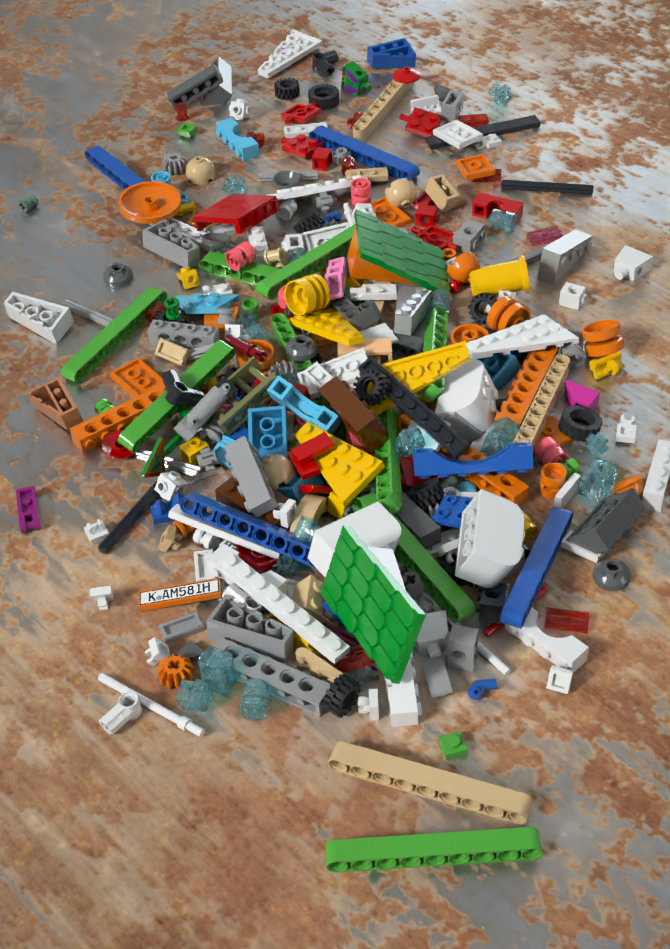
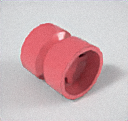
[351,178,371,206]
[225,241,256,271]
[534,437,569,465]

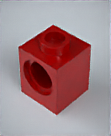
[312,147,333,172]
[415,204,440,228]

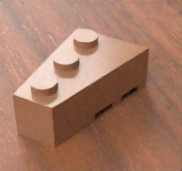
[27,376,84,430]

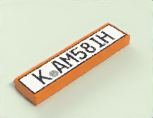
[139,578,222,611]

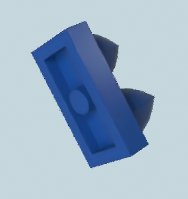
[150,493,184,525]

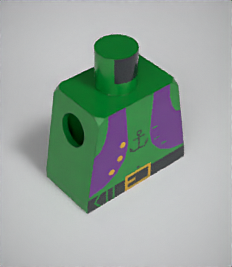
[341,61,372,96]

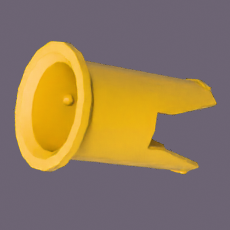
[469,255,530,295]

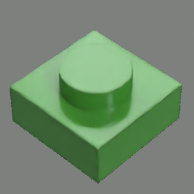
[177,122,197,138]
[439,731,468,760]

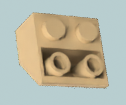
[425,174,468,212]
[292,575,338,628]

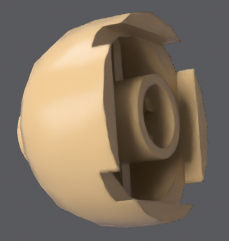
[186,156,216,185]
[384,178,417,209]
[262,454,297,490]

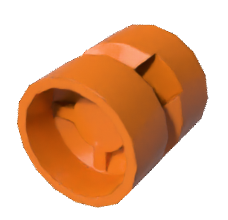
[540,463,567,499]

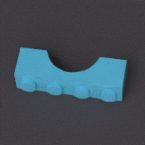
[216,117,259,161]
[267,375,341,435]

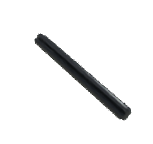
[501,180,594,194]
[98,472,166,554]

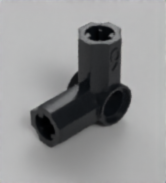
[312,50,339,77]
[161,369,204,407]

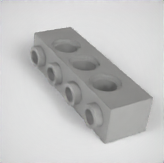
[147,320,220,350]

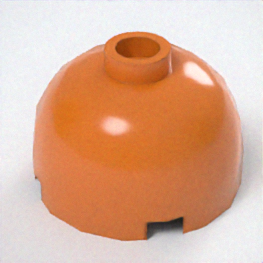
[447,251,480,284]

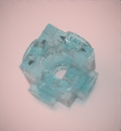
[488,81,513,106]
[221,176,249,197]
[241,322,269,342]
[394,428,426,457]
[175,679,213,713]

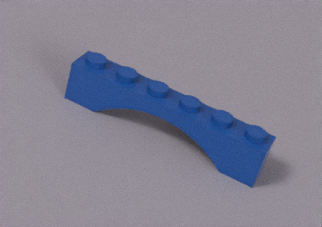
[413,442,533,479]

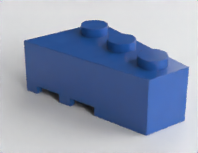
[367,38,416,69]

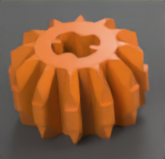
[157,653,194,690]

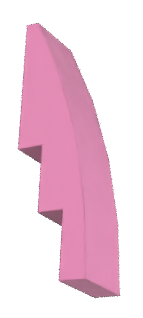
[325,257,346,300]

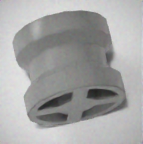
[217,308,234,324]

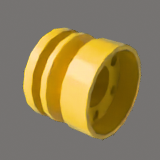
[284,274,330,316]

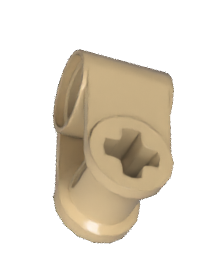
[264,247,289,269]

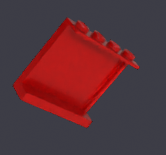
[194,194,279,234]

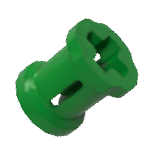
[164,297,181,320]

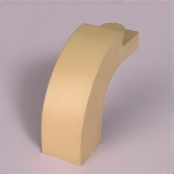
[290,493,328,548]

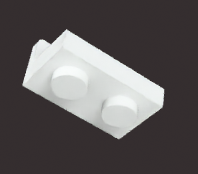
[411,95,441,115]

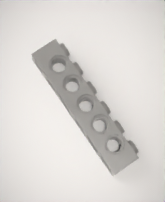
[206,637,330,717]

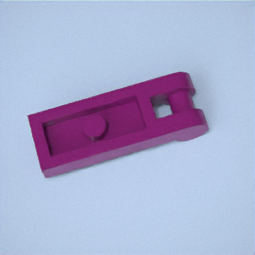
[16,486,41,533]

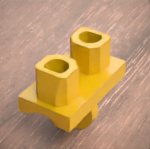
[589,351,623,380]

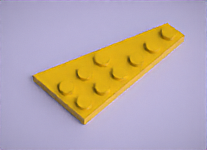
[290,307,364,346]
[359,341,471,415]
[295,422,385,507]

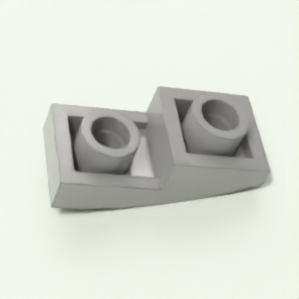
[421,655,453,698]

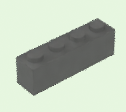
[167,64,224,111]
[375,491,441,549]

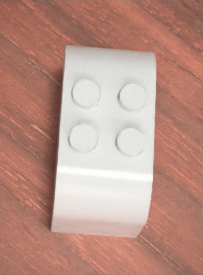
[435,360,499,433]
[455,489,525,588]
[308,501,401,577]

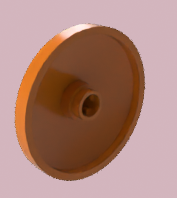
[118,181,181,224]

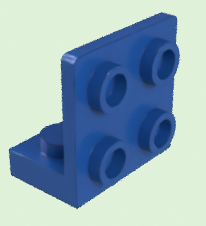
[431,494,473,529]

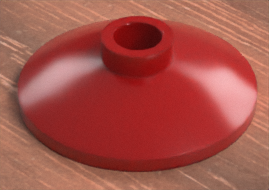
[393,67,421,84]
[102,430,135,459]

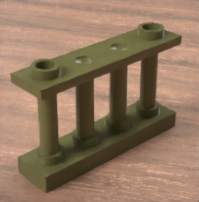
[214,356,277,436]

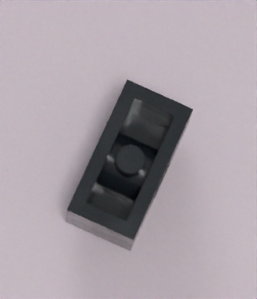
[475,583,510,625]

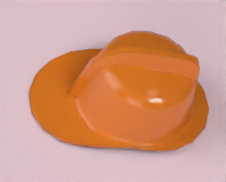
[613,474,644,497]

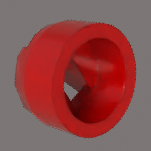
[449,279,462,294]

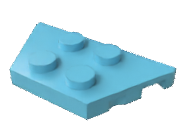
[176,293,240,314]

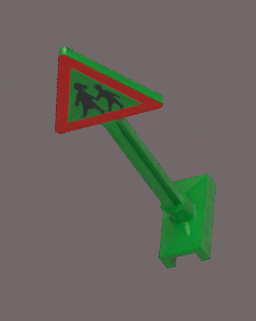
[141,407,213,478]

